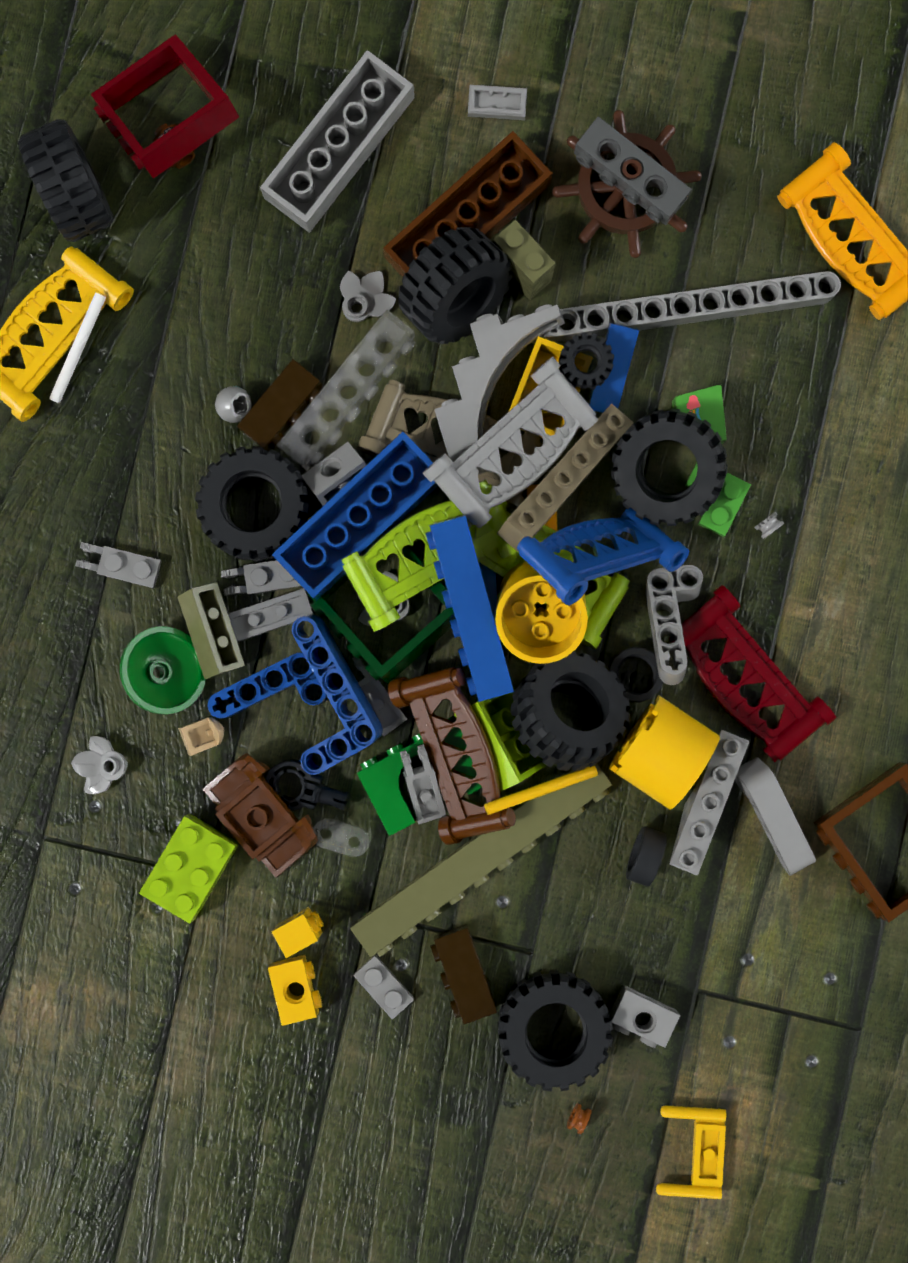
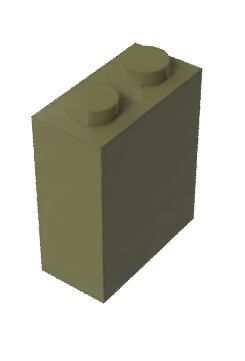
[493,220,556,300]

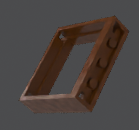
[814,762,908,922]

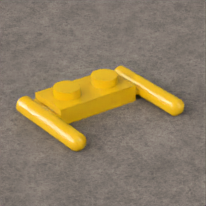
[656,1105,726,1199]

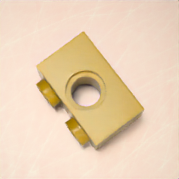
[272,907,324,958]
[268,955,322,1026]

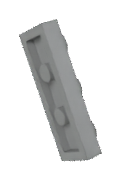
[228,588,314,642]

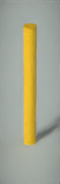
[484,765,598,815]

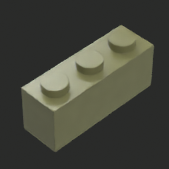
[177,582,245,680]

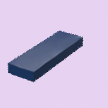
[588,322,639,413]

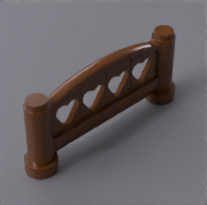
[388,667,516,845]

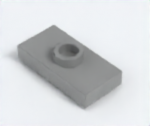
[468,85,527,120]

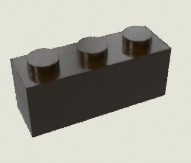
[237,359,322,451]
[430,924,497,1025]

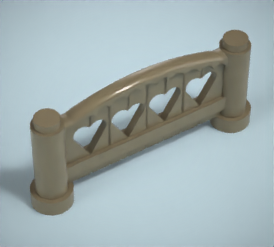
[357,380,541,510]

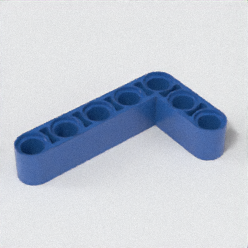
[292,614,383,775]

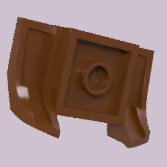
[202,753,318,878]

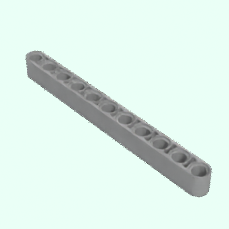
[531,271,841,344]

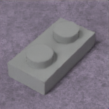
[353,954,414,1020]

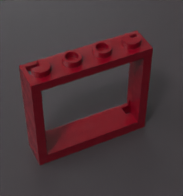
[91,34,239,179]

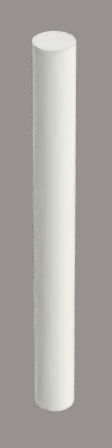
[49,292,106,403]

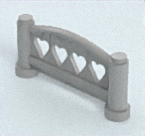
[423,357,599,529]

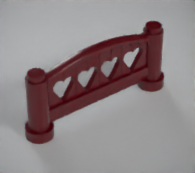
[667,585,837,763]

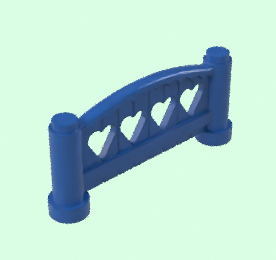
[517,507,689,605]

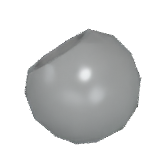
[215,386,252,423]

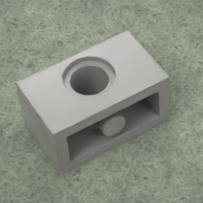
[302,442,366,506]
[609,985,680,1048]

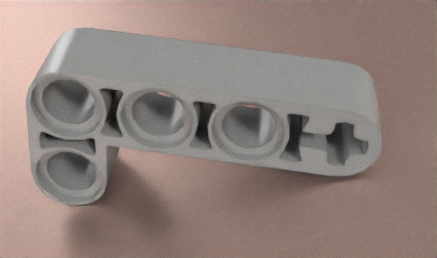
[646,565,703,685]
[735,757,816,876]

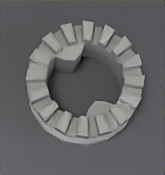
[754,512,784,539]

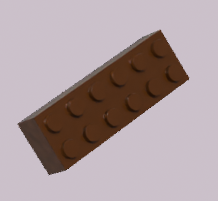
[383,131,553,277]

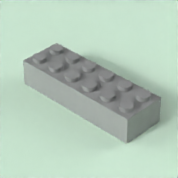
[260,50,414,233]

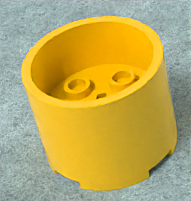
[496,561,588,664]
[609,695,720,810]

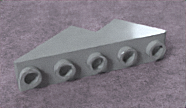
[669,730,749,875]

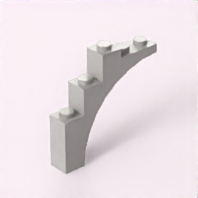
[434,304,565,475]

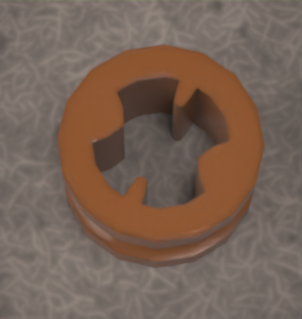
[567,1103,591,1135]

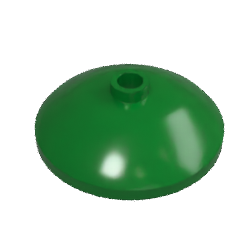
[120,626,206,715]

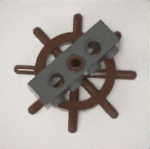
[552,110,702,258]

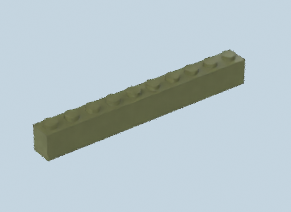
[350,764,612,957]

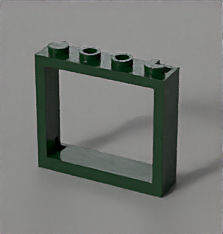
[308,545,455,684]

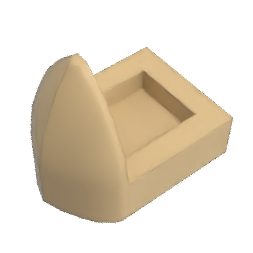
[178,717,224,756]

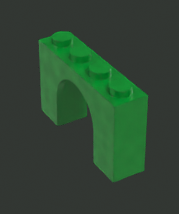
[357,716,482,836]

